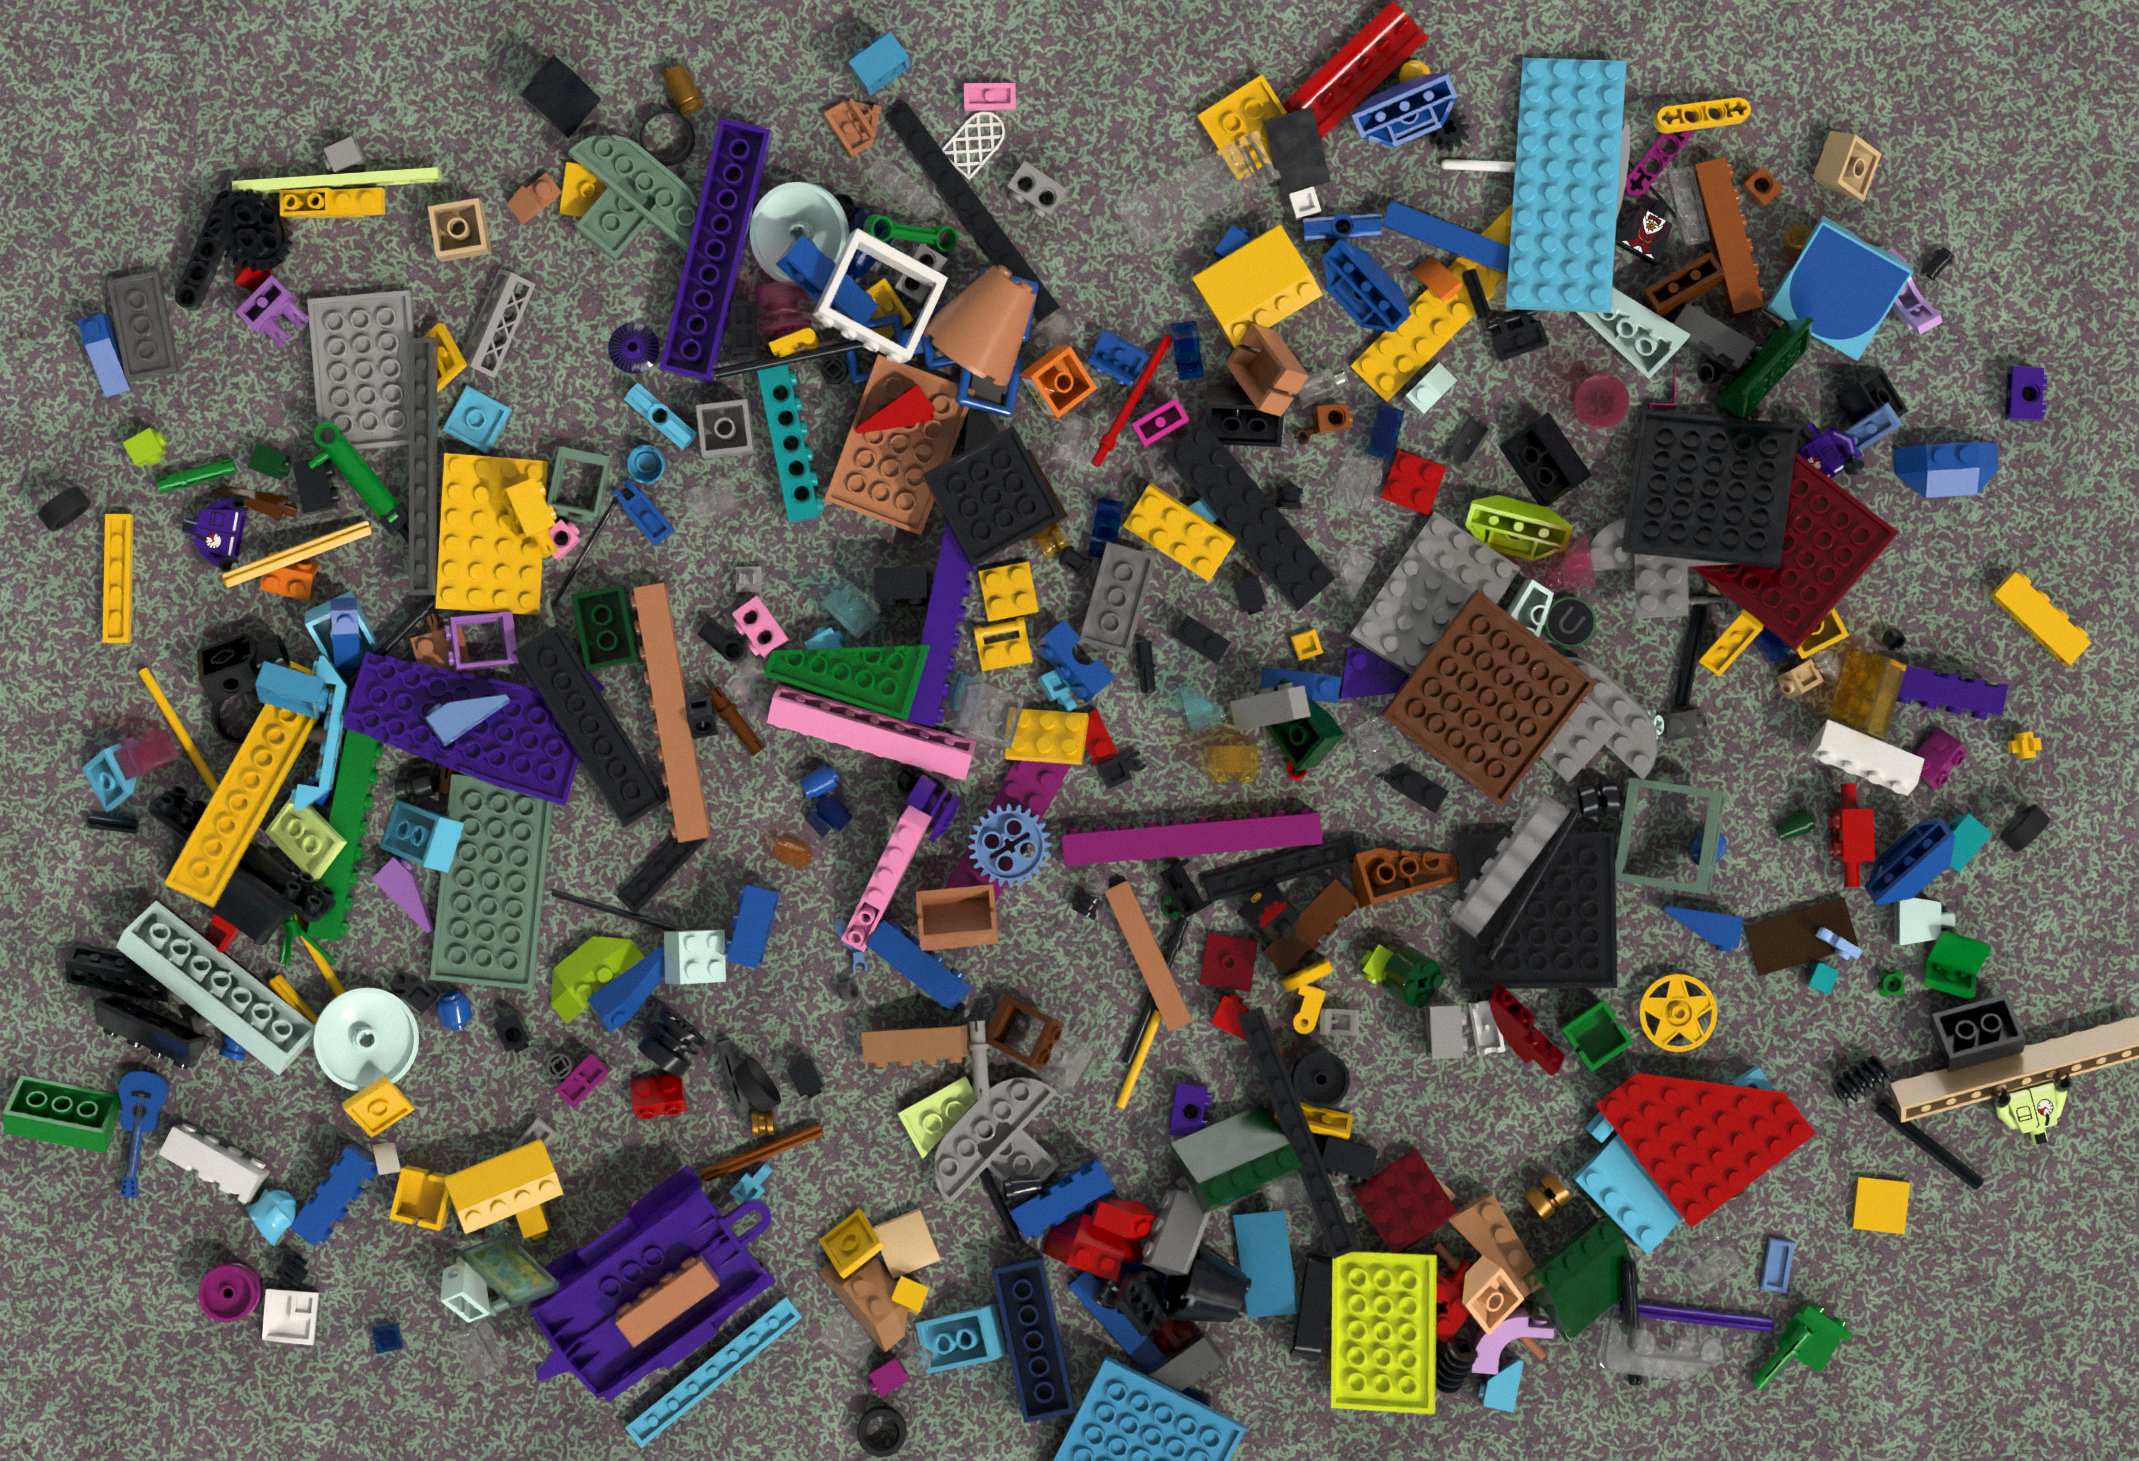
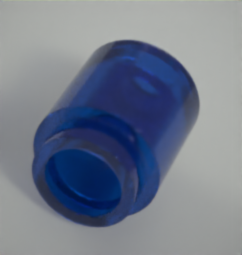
[815,794,853,832]

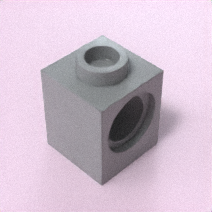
[323,136,367,174]

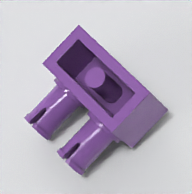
[235,275,309,347]

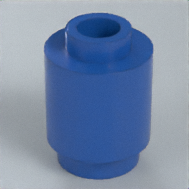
[799,764,840,799]

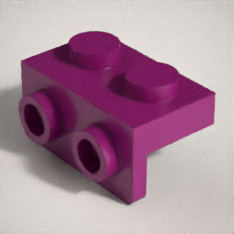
[1914,726,1966,790]

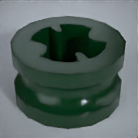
[1161,895,1182,919]

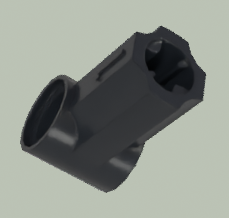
[697,618,747,663]

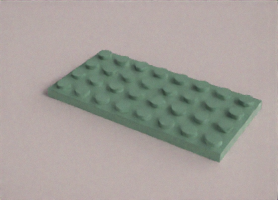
[430,774,554,990]

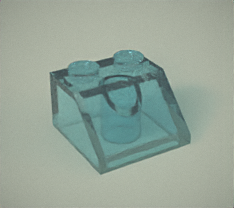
[820,583,882,641]
[1177,683,1226,735]

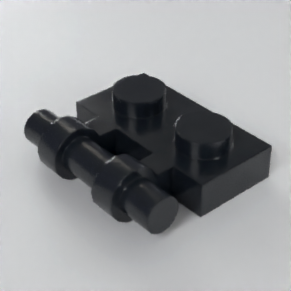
[1485,309,1549,363]

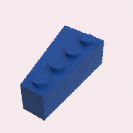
[865,920,973,1011]
[289,1142,378,1246]
[1009,1157,1114,1239]

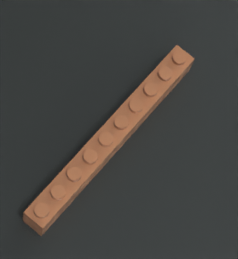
[630,582,712,843]

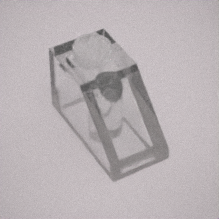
[1020,307,1077,364]
[1335,543,1378,604]

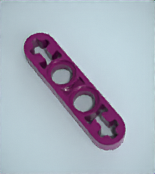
[1624,114,1696,198]

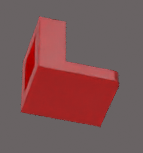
[233,262,271,292]
[205,914,240,953]

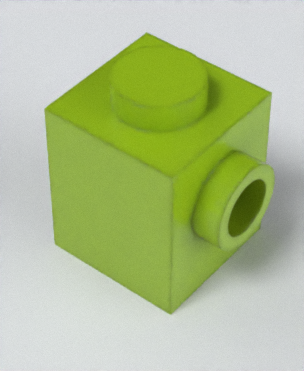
[123,428,168,467]
[1360,943,1394,985]

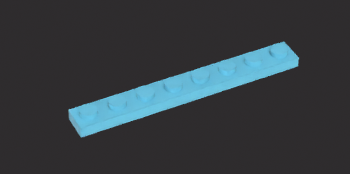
[625,1296,803,1448]

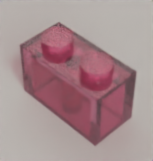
[113,729,180,781]

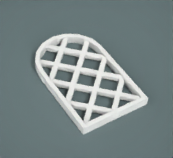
[942,111,1005,180]

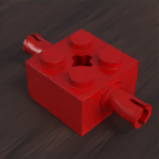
[1827,783,1875,887]
[1436,1259,1473,1344]

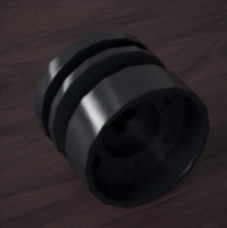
[637,1011,707,1078]

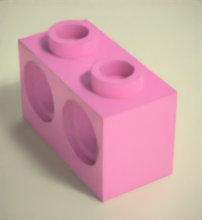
[732,596,791,659]

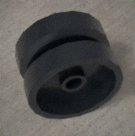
[1291,1049,1350,1109]

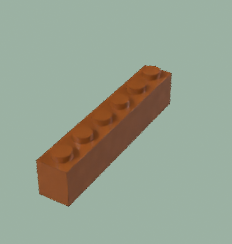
[1691,157,1766,317]

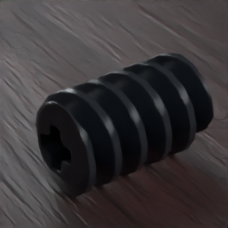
[1832,1055,1891,1108]
[1435,1337,1478,1394]

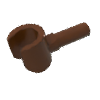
[1295,425,1315,445]

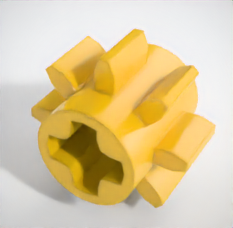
[2008,732,2042,759]

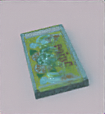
[461,1233,559,1308]

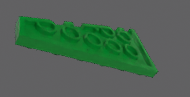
[764,645,930,720]

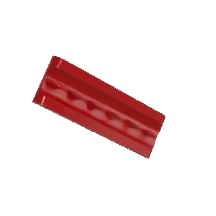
[1282,1,1429,139]

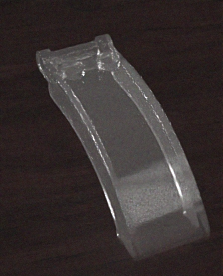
[1115,130,1281,250]

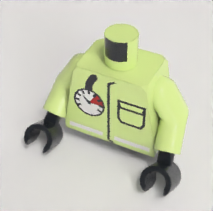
[1990,1073,2073,1145]

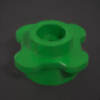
[1878,971,1905,997]

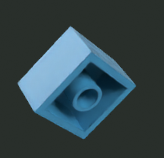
[849,32,911,97]

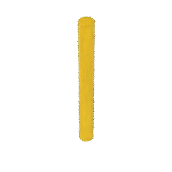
[1115,1009,1162,1109]

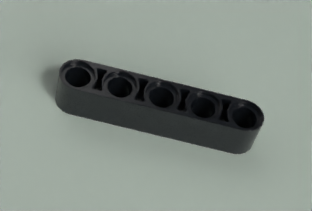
[175,190,240,311]

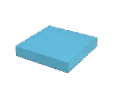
[442,385,512,455]

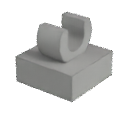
[736,566,762,593]

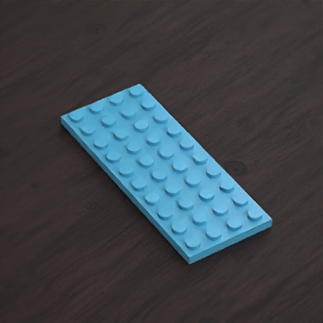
[1506,58,1627,313]

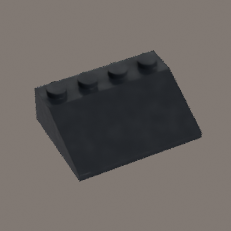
[93,995,209,1070]

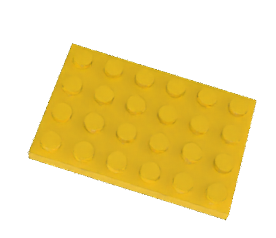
[434,453,548,615]

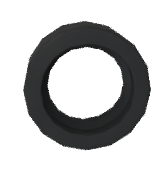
[38,486,91,531]
[2000,804,2050,852]
[857,1405,907,1458]

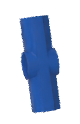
[1303,213,1382,242]

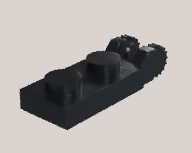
[1375,757,1449,814]

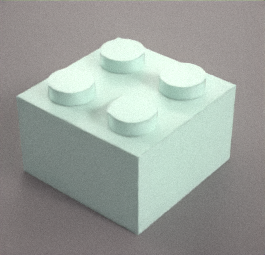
[664,929,726,984]

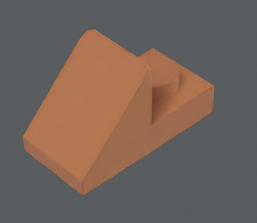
[507,172,562,225]

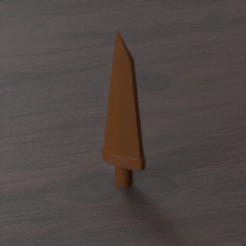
[210,486,298,521]

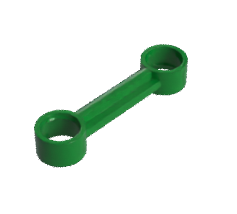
[863,214,958,252]

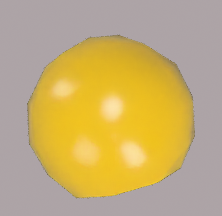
[1399,60,1431,84]

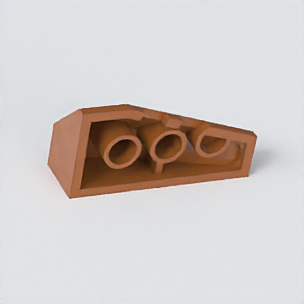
[1352,848,1459,909]

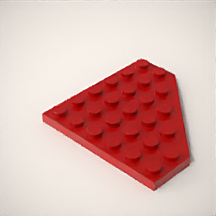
[1595,1072,1816,1228]

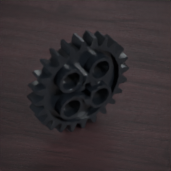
[211,189,293,273]

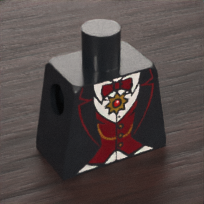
[1615,200,1672,266]

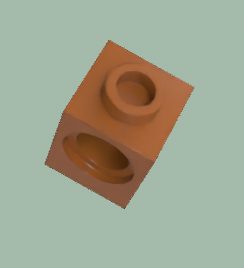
[1740,166,1784,210]
[1312,403,1353,435]

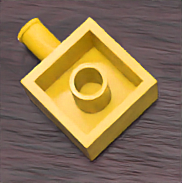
[499,477,558,558]

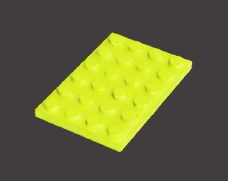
[1331,1251,1437,1414]

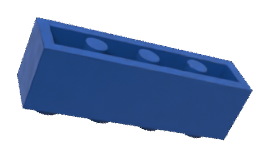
[775,235,879,326]

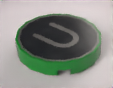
[1545,597,1596,648]

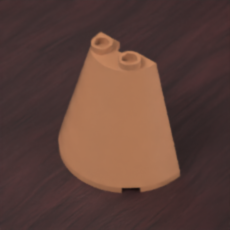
[923,264,1037,386]

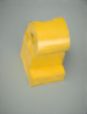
[1292,984,1326,1034]

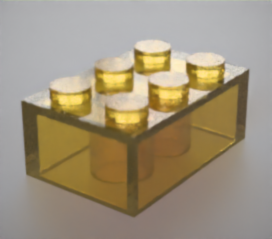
[1826,649,1907,740]

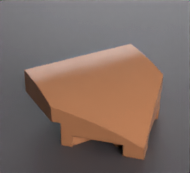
[823,98,882,159]

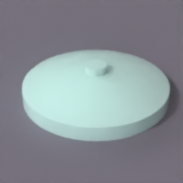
[750,182,849,286]
[313,988,419,1091]

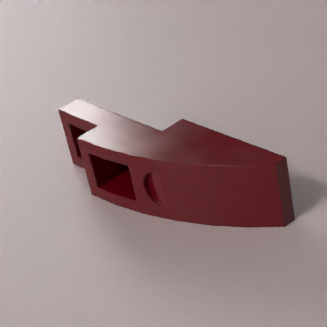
[1489,983,1565,1076]

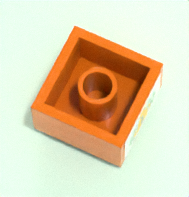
[1019,344,1097,419]

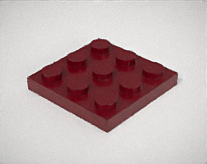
[1352,1148,1460,1253]

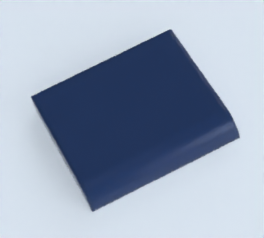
[805,810,831,838]

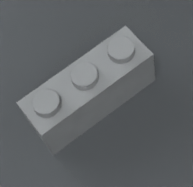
[1230,683,1310,732]

